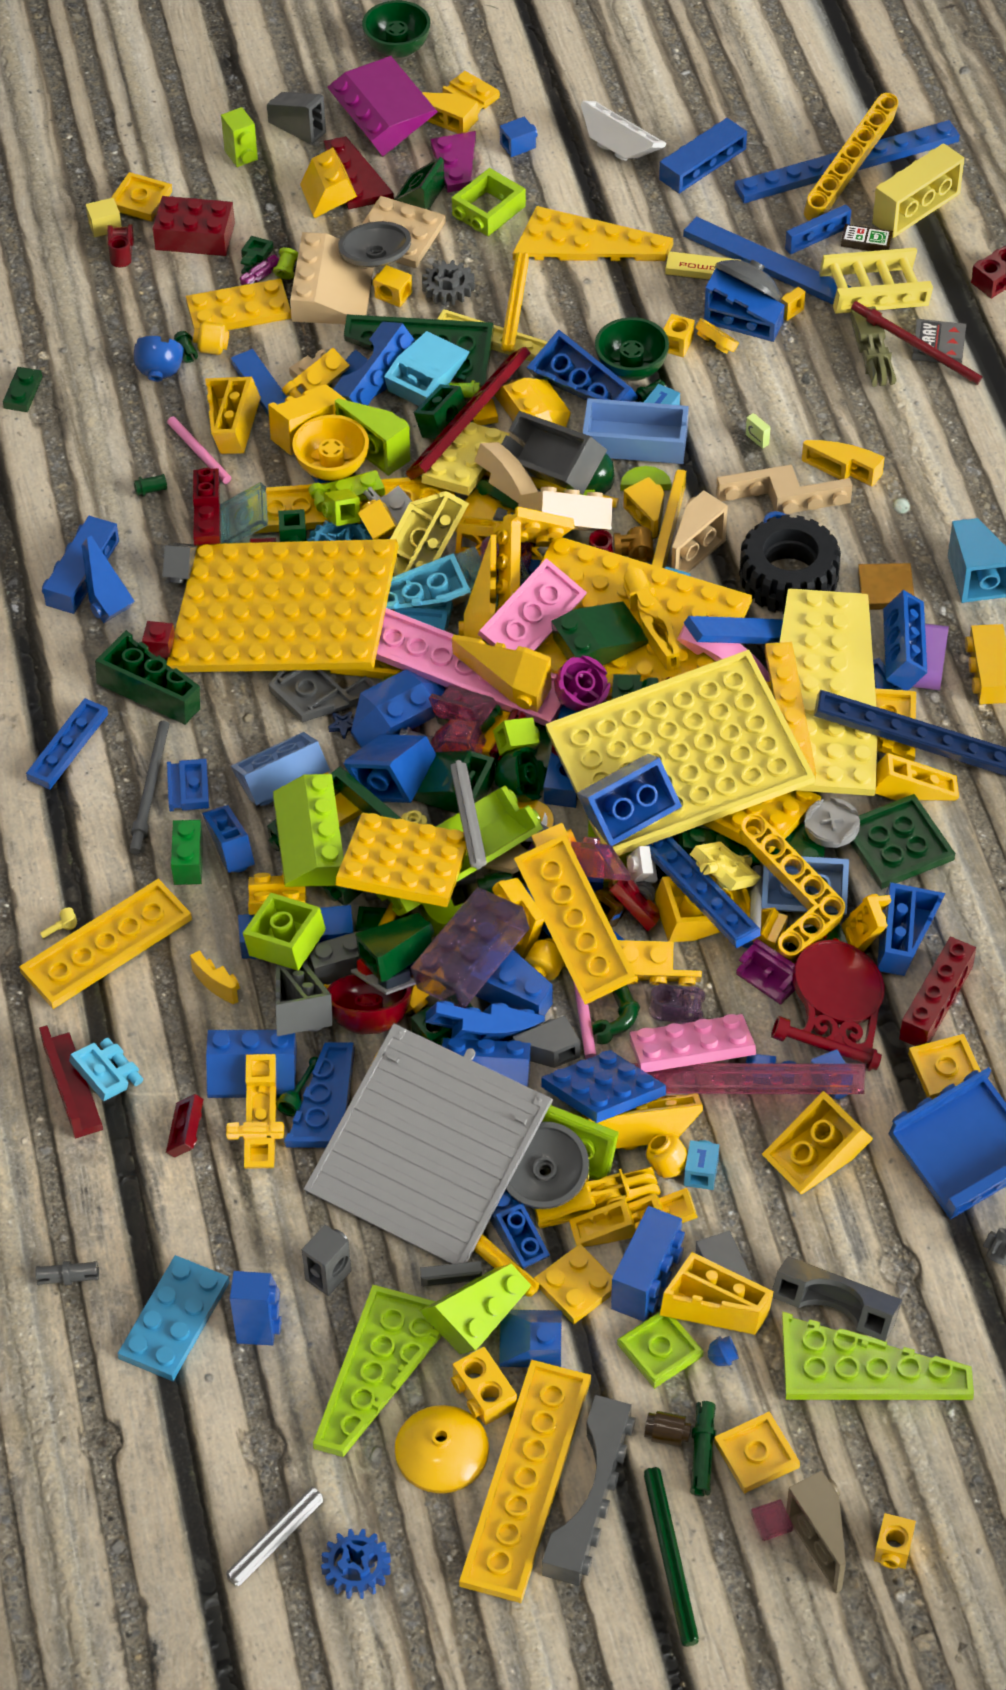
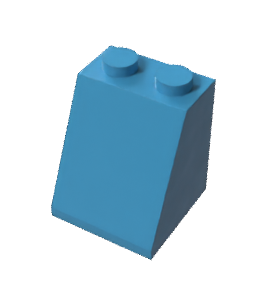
[948,518,1006,603]

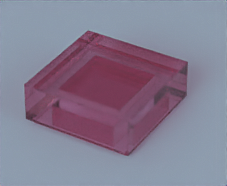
[751,1499,793,1541]

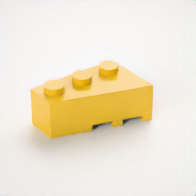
[205,377,261,454]
[268,384,346,455]
[660,1252,774,1335]

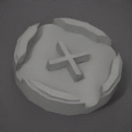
[805,798,860,848]

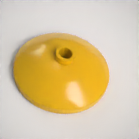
[395,1405,489,1493]

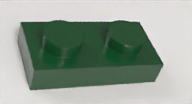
[3,367,43,413]

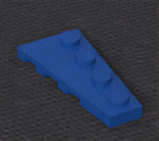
[284,1042,355,1148]

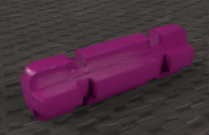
[239,255,279,285]

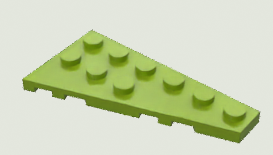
[313,1285,442,1457]
[782,1311,974,1400]

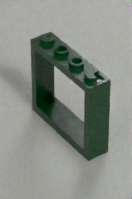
[267,766,402,906]

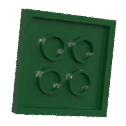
[850,794,956,890]

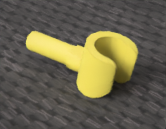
[40,907,77,939]

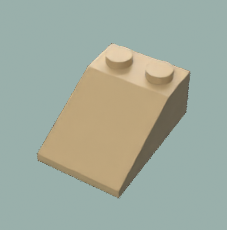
[671,490,728,573]

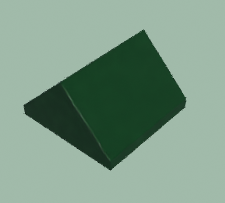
[394,157,445,210]

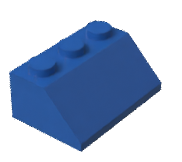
[576,754,682,847]
[206,1030,297,1098]
[442,1037,531,1087]

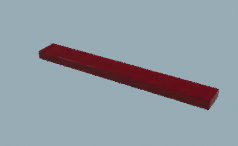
[406,347,531,480]

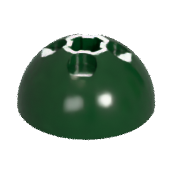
[362,0,431,58]
[595,317,669,381]

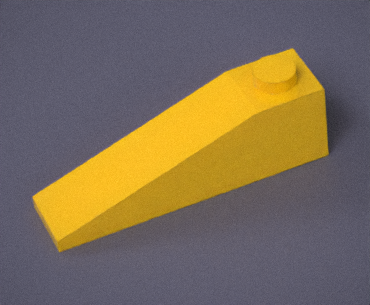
[459,535,497,643]
[452,635,552,712]

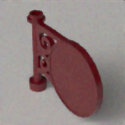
[771,940,885,1072]

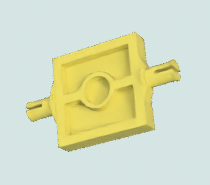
[690,841,761,891]

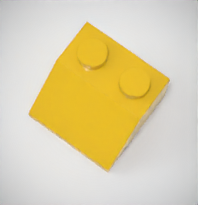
[300,148,357,218]

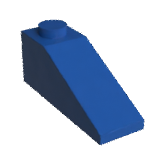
[82,536,135,623]
[202,805,255,873]

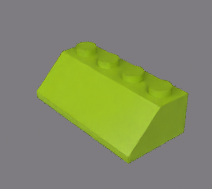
[273,774,344,887]

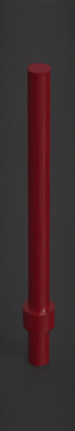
[851,301,983,385]

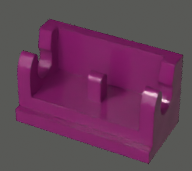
[736,939,795,1005]

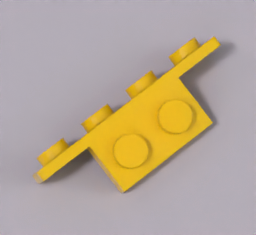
[618,940,702,986]

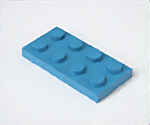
[117,1255,230,1381]

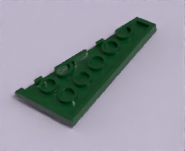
[344,314,494,387]

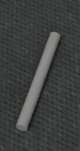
[750,865,763,931]

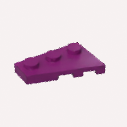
[430,131,476,193]

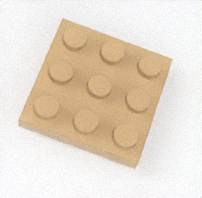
[362,196,446,268]

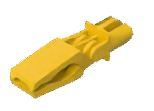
[623,567,680,671]
[534,1166,661,1228]

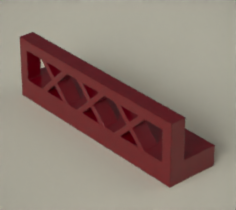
[39,1025,103,1139]

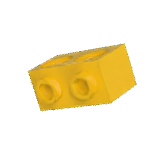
[451,1347,517,1426]

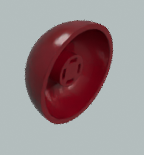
[327,974,411,1035]

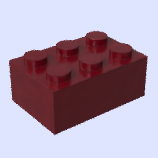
[153,196,235,256]

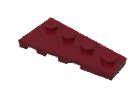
[324,136,394,210]

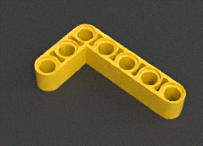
[739,814,845,963]

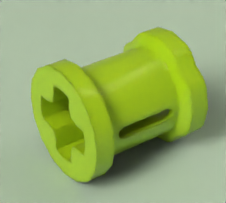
[273,247,298,280]

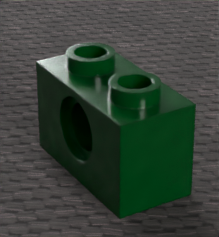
[413,384,466,439]

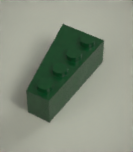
[95,630,200,725]

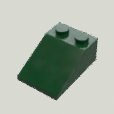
[551,601,648,666]

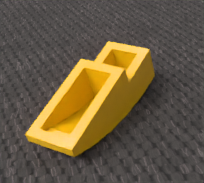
[802,440,884,487]

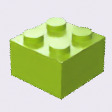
[243,893,326,971]

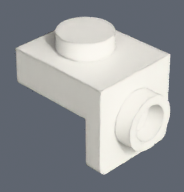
[626,846,657,883]

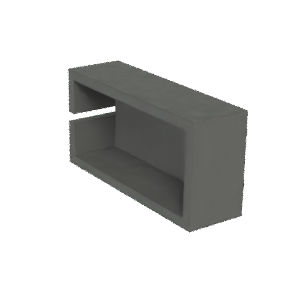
[501,411,607,495]

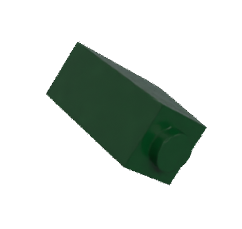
[355,913,434,982]

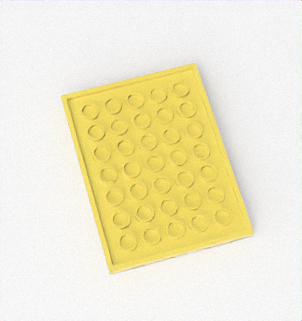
[545,649,815,860]

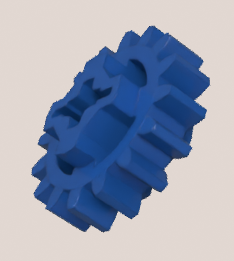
[321,1529,391,1599]

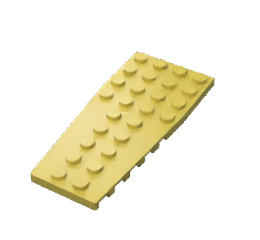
[780,589,877,796]

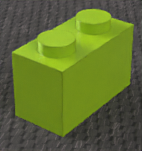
[221,107,258,167]

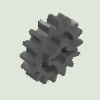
[422,260,475,305]

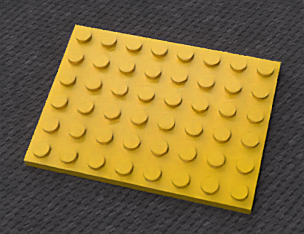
[536,537,752,701]
[167,539,399,672]

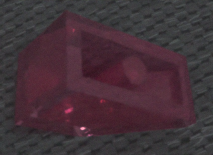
[431,718,486,754]
[571,837,631,881]

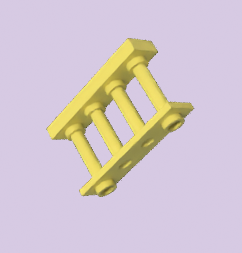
[819,248,933,314]

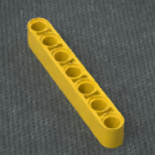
[804,93,899,221]

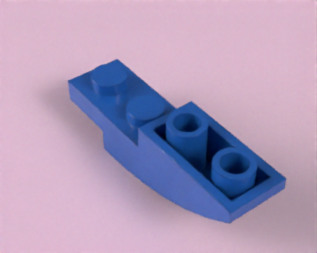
[425,1001,545,1041]
[490,1190,550,1269]

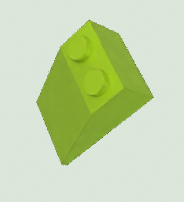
[335,398,411,476]

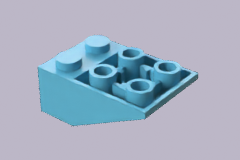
[384,331,469,406]

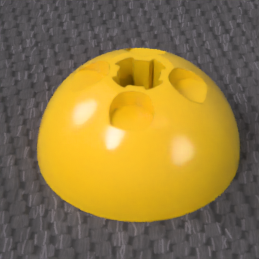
[292,415,369,481]

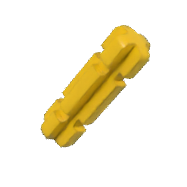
[226,1122,284,1140]

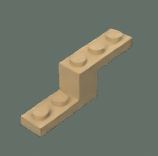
[716,464,853,514]

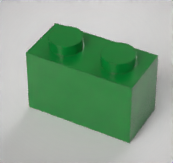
[171,820,203,885]

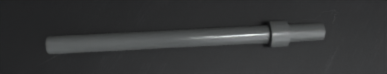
[129,721,170,855]

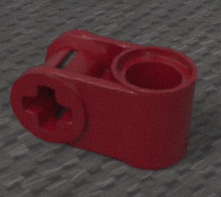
[107,224,134,268]

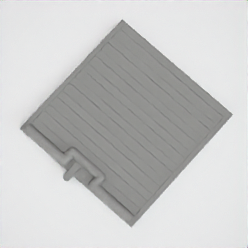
[304,1023,553,1264]

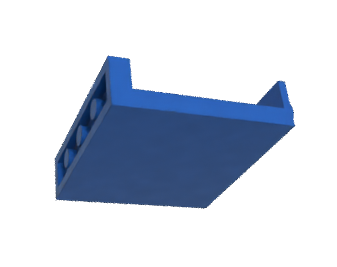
[888,1067,1006,1220]

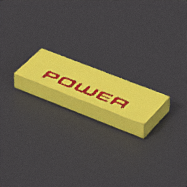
[665,251,738,280]

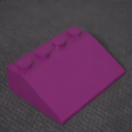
[327,56,437,156]

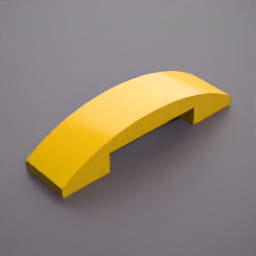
[244,1054,276,1169]

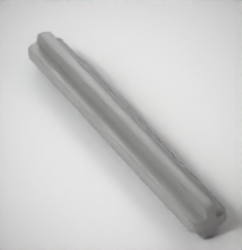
[450,760,487,870]

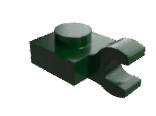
[241,235,274,274]
[612,674,659,699]

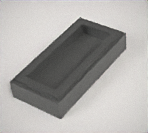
[420,1261,482,1287]

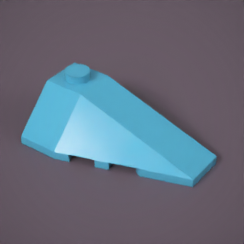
[386,553,471,610]

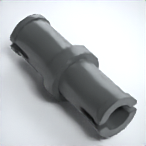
[36,1261,99,1286]

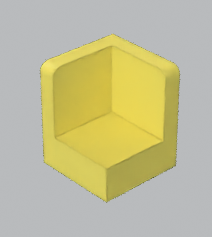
[86,198,122,238]

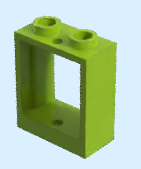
[452,167,526,237]

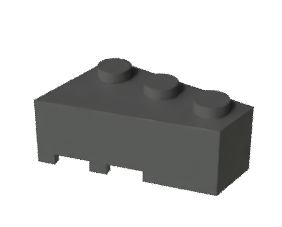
[276,962,332,1036]

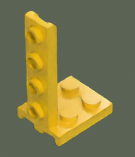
[493,507,574,612]

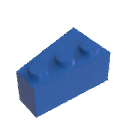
[704,268,785,342]
[877,882,946,976]
[230,1271,282,1346]

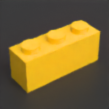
[965,624,1006,704]

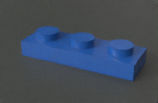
[785,204,851,255]

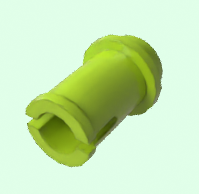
[449,380,481,398]

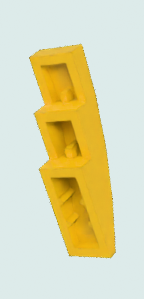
[569,1188,698,1247]

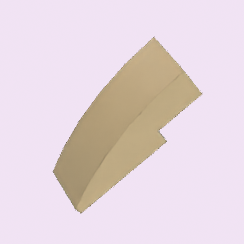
[474,442,538,503]

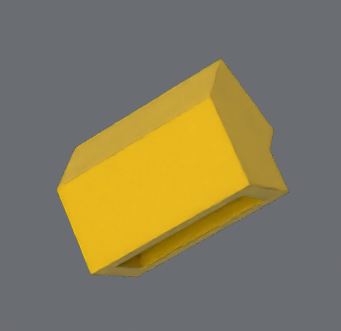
[752,907,788,951]

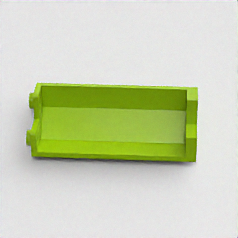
[375,786,543,916]

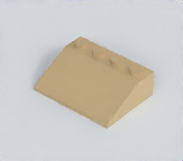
[290,232,374,324]

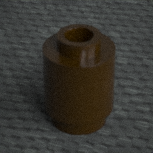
[644,1411,692,1447]

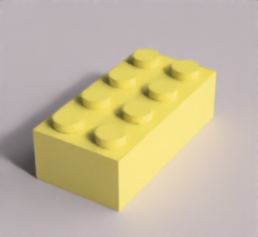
[872,143,964,238]

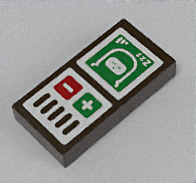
[841,224,893,251]

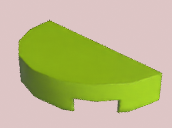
[620,466,672,491]

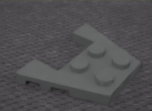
[268,670,375,723]

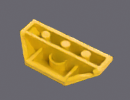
[494,378,571,428]
[581,1093,703,1150]

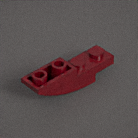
[193,468,221,546]

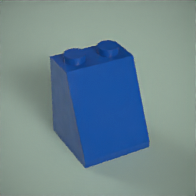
[344,734,436,803]

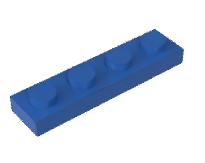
[26,698,108,790]

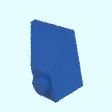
[499,1310,562,1367]

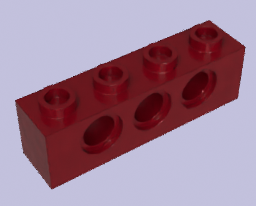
[899,936,976,1046]

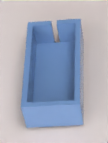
[583,398,689,464]

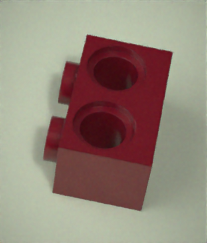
[971,245,1006,299]

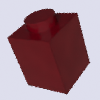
[142,621,175,663]

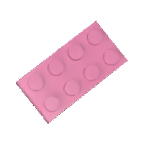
[478,558,587,651]
[629,1014,756,1072]

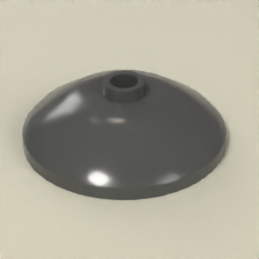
[338,221,411,268]
[714,259,781,301]
[506,1122,589,1209]

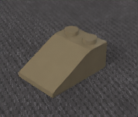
[785,1470,846,1593]

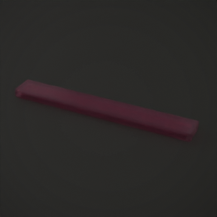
[632,1063,866,1094]

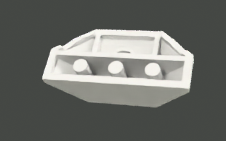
[581,101,666,161]

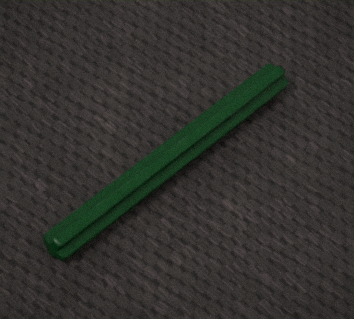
[644,1467,699,1647]

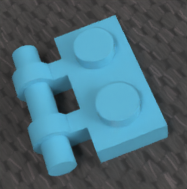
[69,1038,144,1101]

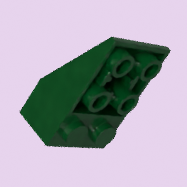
[413,750,495,813]

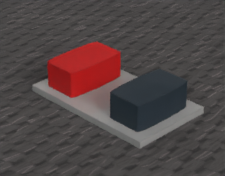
[351,959,417,995]

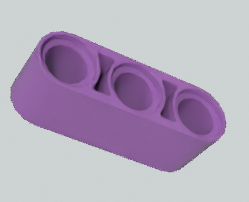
[913,623,949,691]

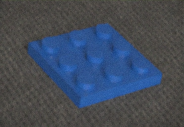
[541,1050,666,1123]

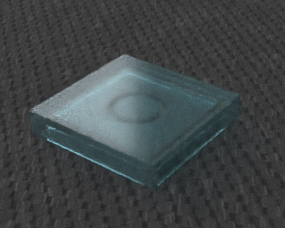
[220,482,268,544]

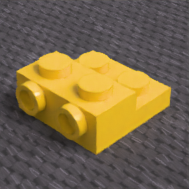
[248,873,307,915]
[485,878,545,958]

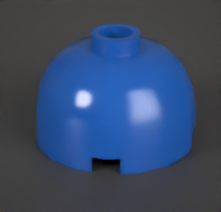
[133,336,184,382]

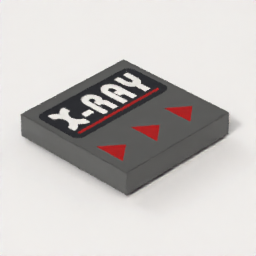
[912,319,966,364]

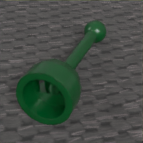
[276,1057,318,1116]

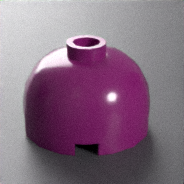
[554,656,610,711]

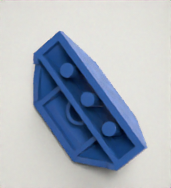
[351,669,452,748]

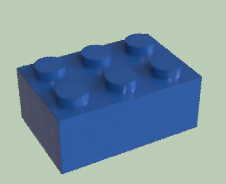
[611,1206,685,1322]

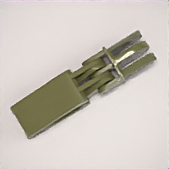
[850,306,897,387]

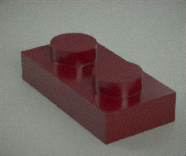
[609,875,660,931]
[166,1094,204,1158]

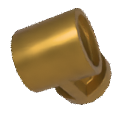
[613,526,654,562]

